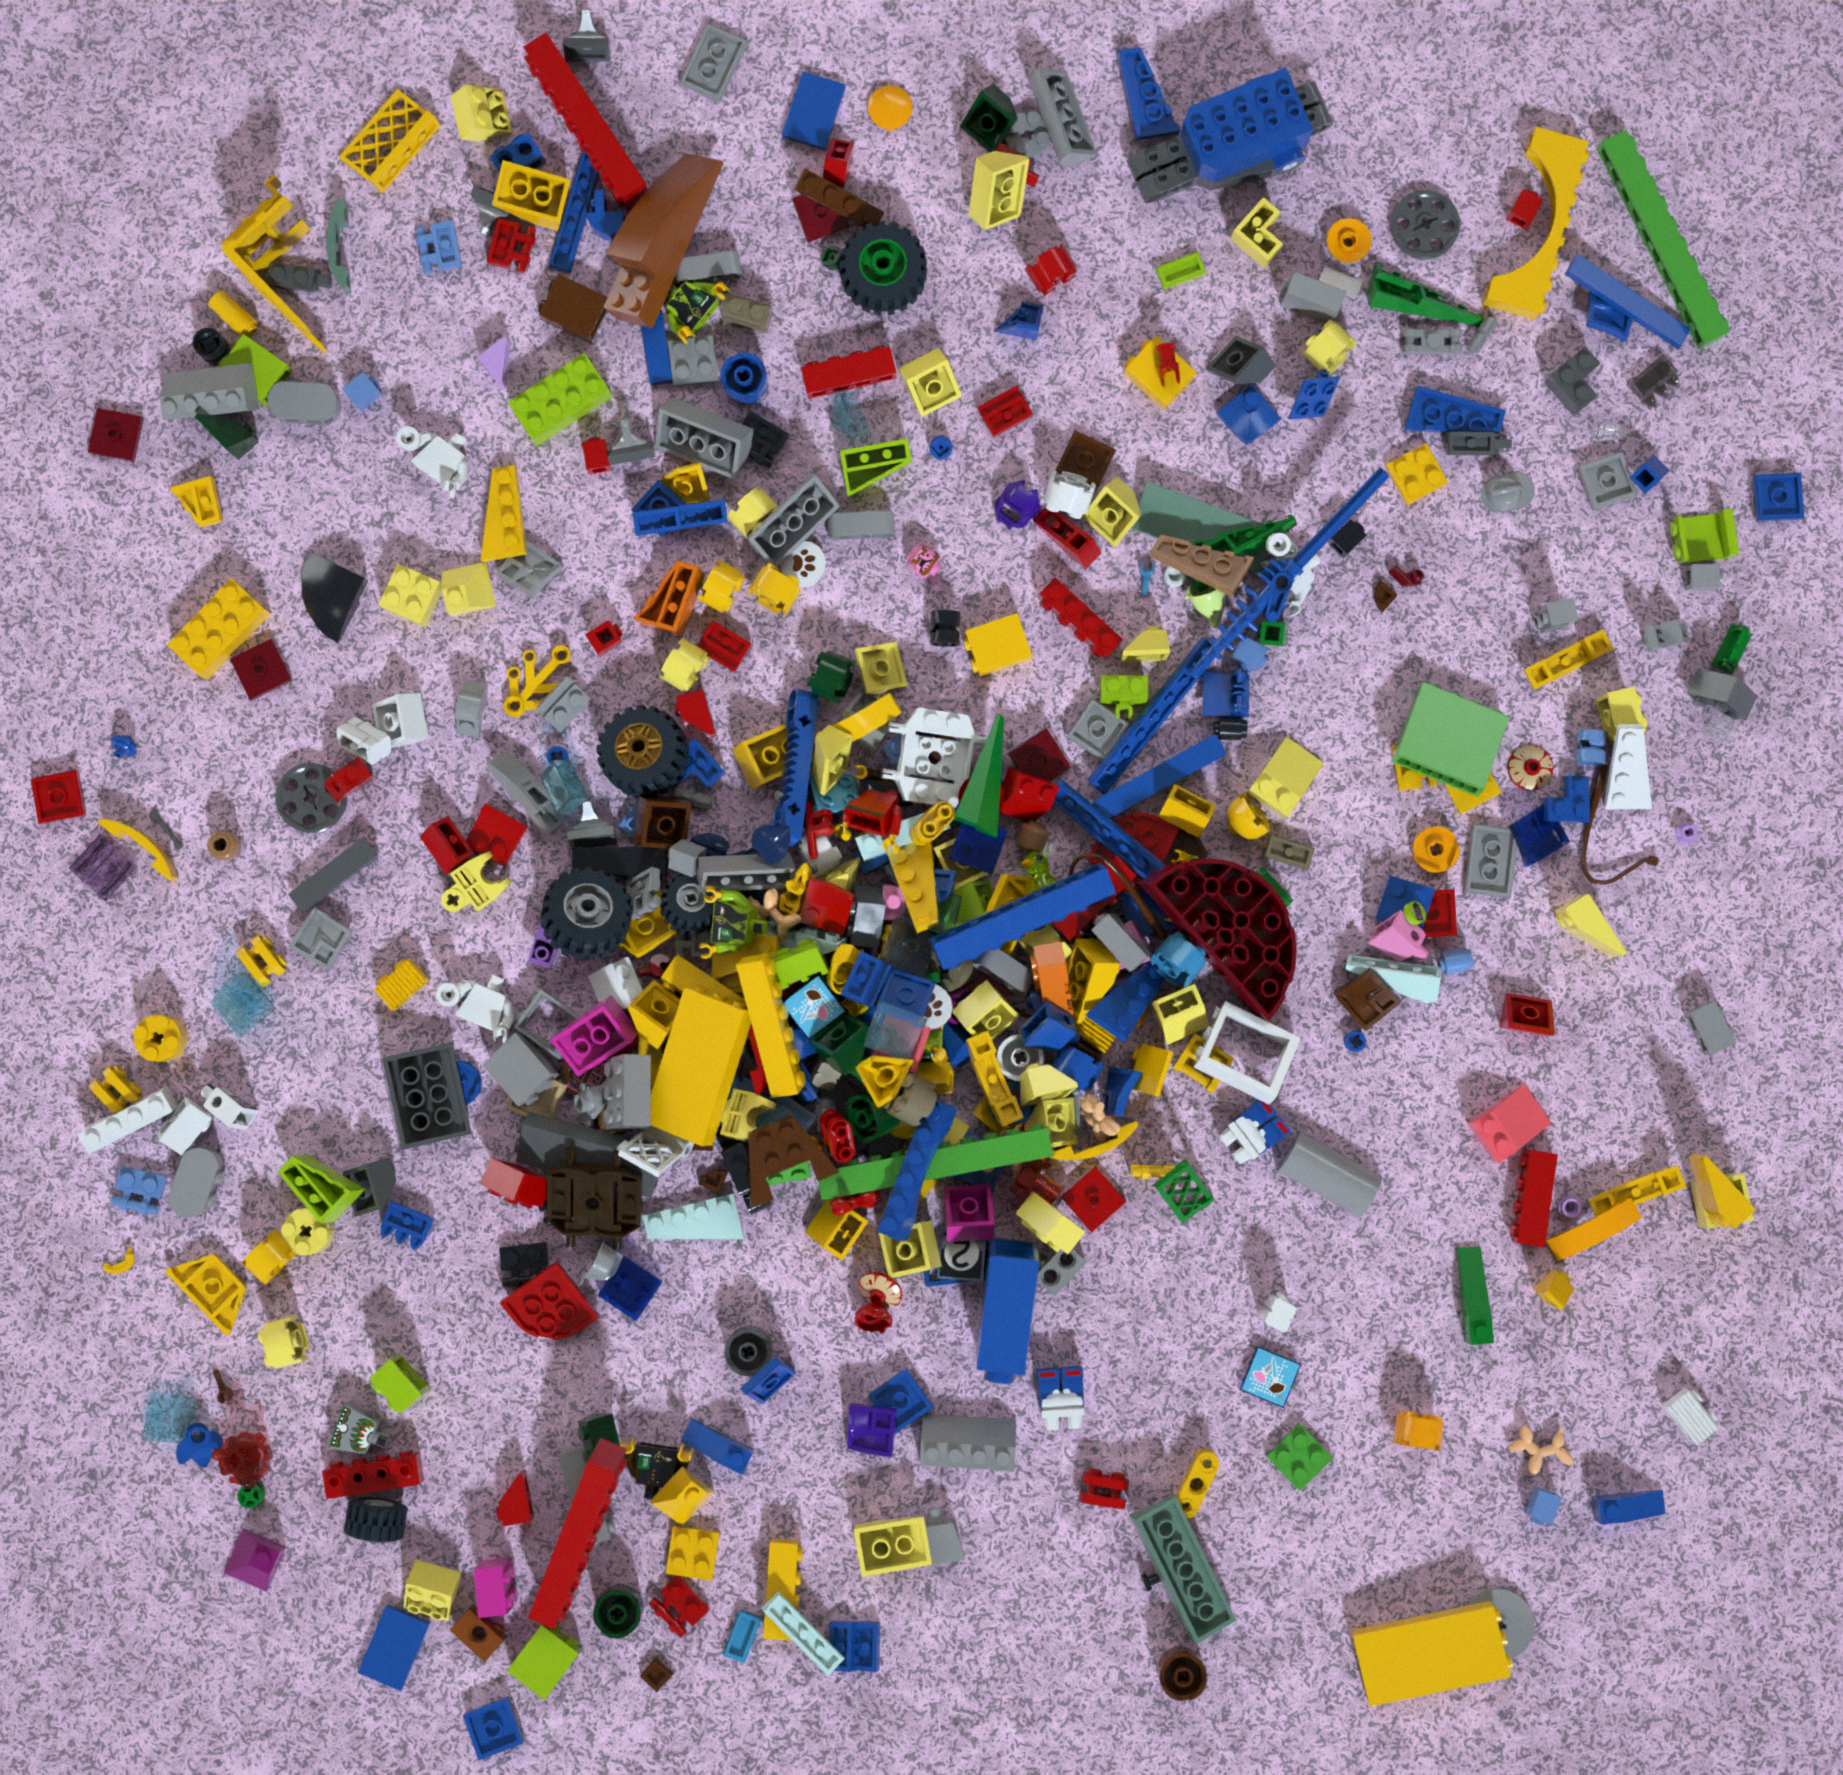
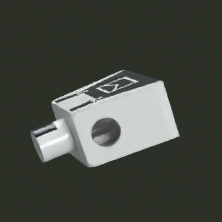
[201,1084,259,1130]

